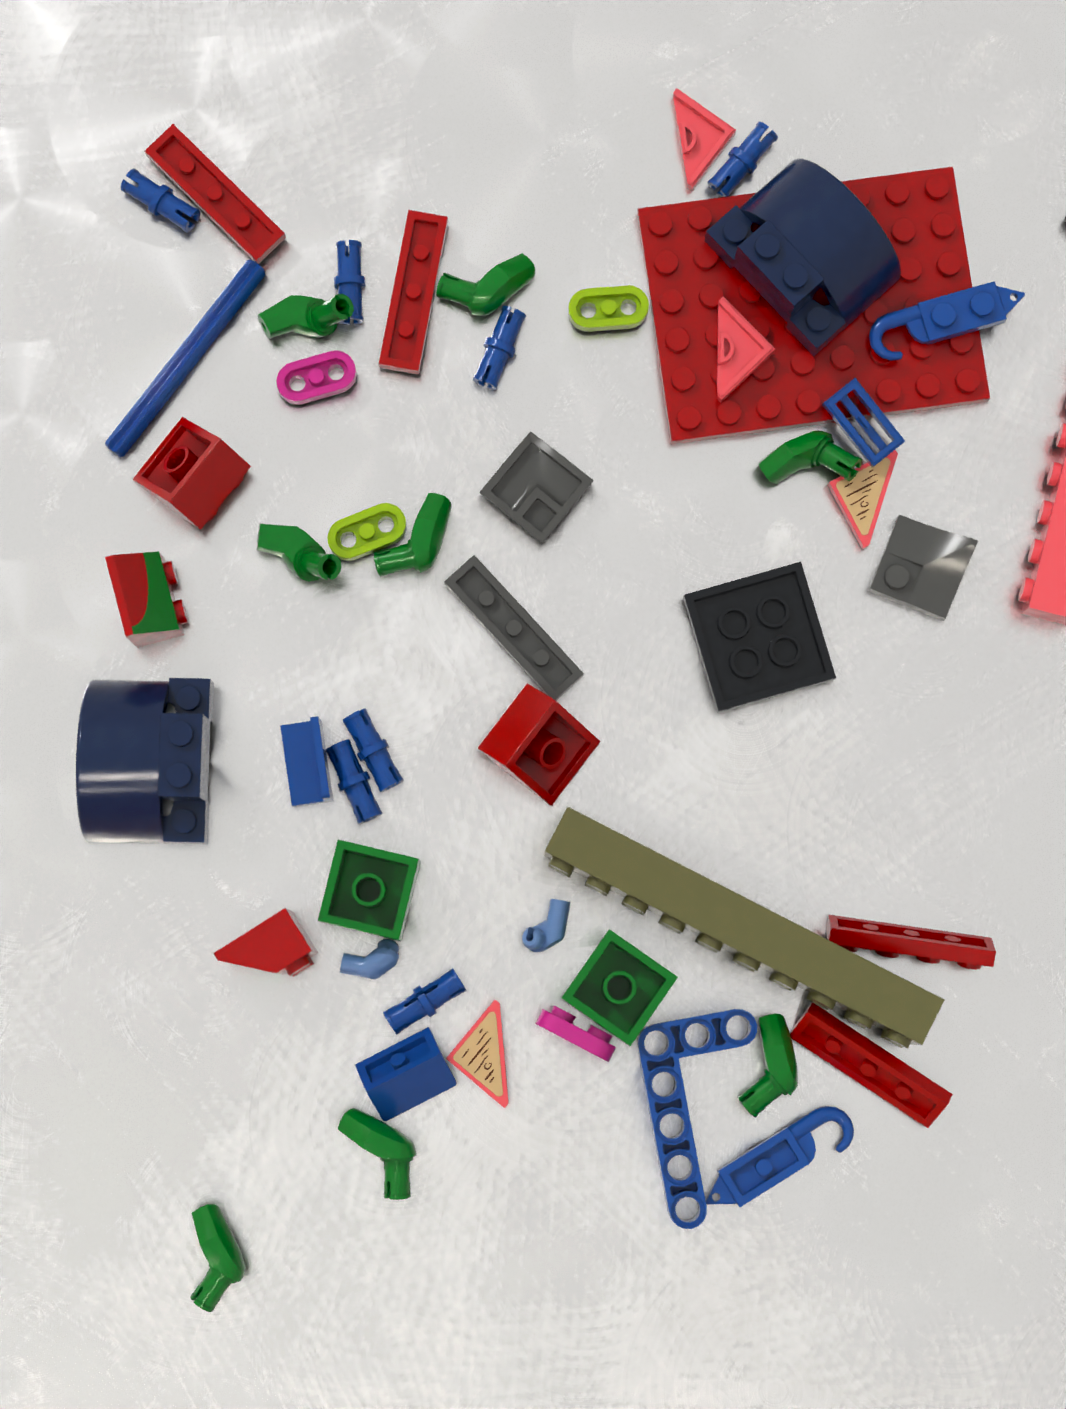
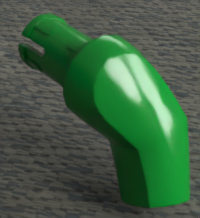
[436,253,535,316]
[258,294,354,339]
[758,430,862,484]
[374,493,451,577]
[256,523,342,582]
[738,1013,798,1117]
[338,1108,416,1200]
[190,1204,245,1312]

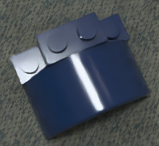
[704,159,901,357]
[76,678,214,845]

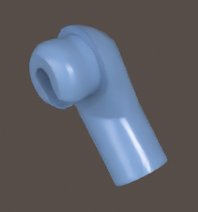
[522,899,571,952]
[340,939,399,979]

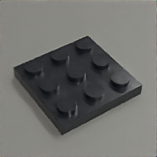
[683,562,836,713]

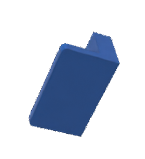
[280,716,334,807]
[355,1027,457,1121]

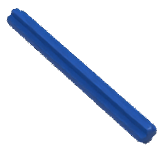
[105,259,265,457]

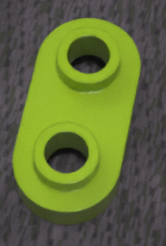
[568,285,649,332]
[327,503,406,561]

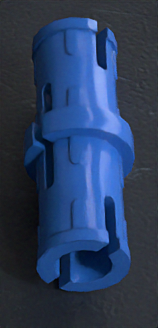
[707,121,778,197]
[121,169,201,232]
[334,240,366,325]
[473,306,526,390]
[343,708,404,793]
[326,739,383,824]
[383,968,467,1035]

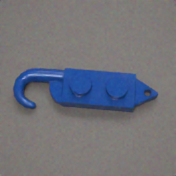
[869,281,1025,361]
[706,1106,854,1207]

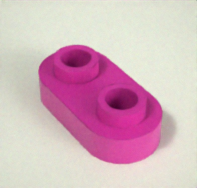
[276,351,357,405]
[535,1006,616,1062]

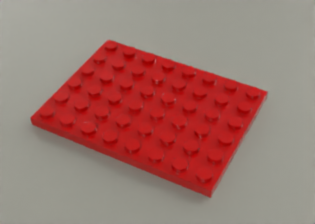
[637,167,990,445]

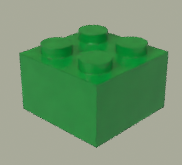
[318,839,421,941]
[561,929,678,1046]

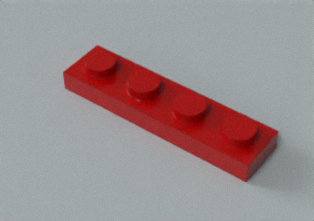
[145,124,286,264]
[379,210,448,375]
[826,915,996,969]
[790,1002,953,1128]

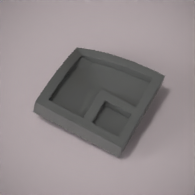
[479,431,594,544]
[868,515,978,621]

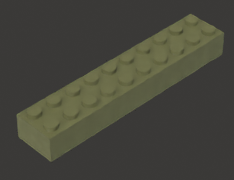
[544,807,945,1049]

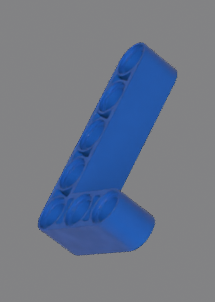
[637,1009,757,1229]

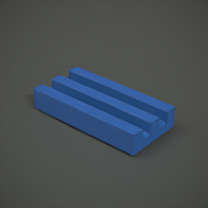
[822,378,905,467]

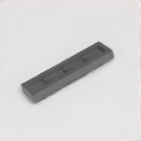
[444,555,584,701]

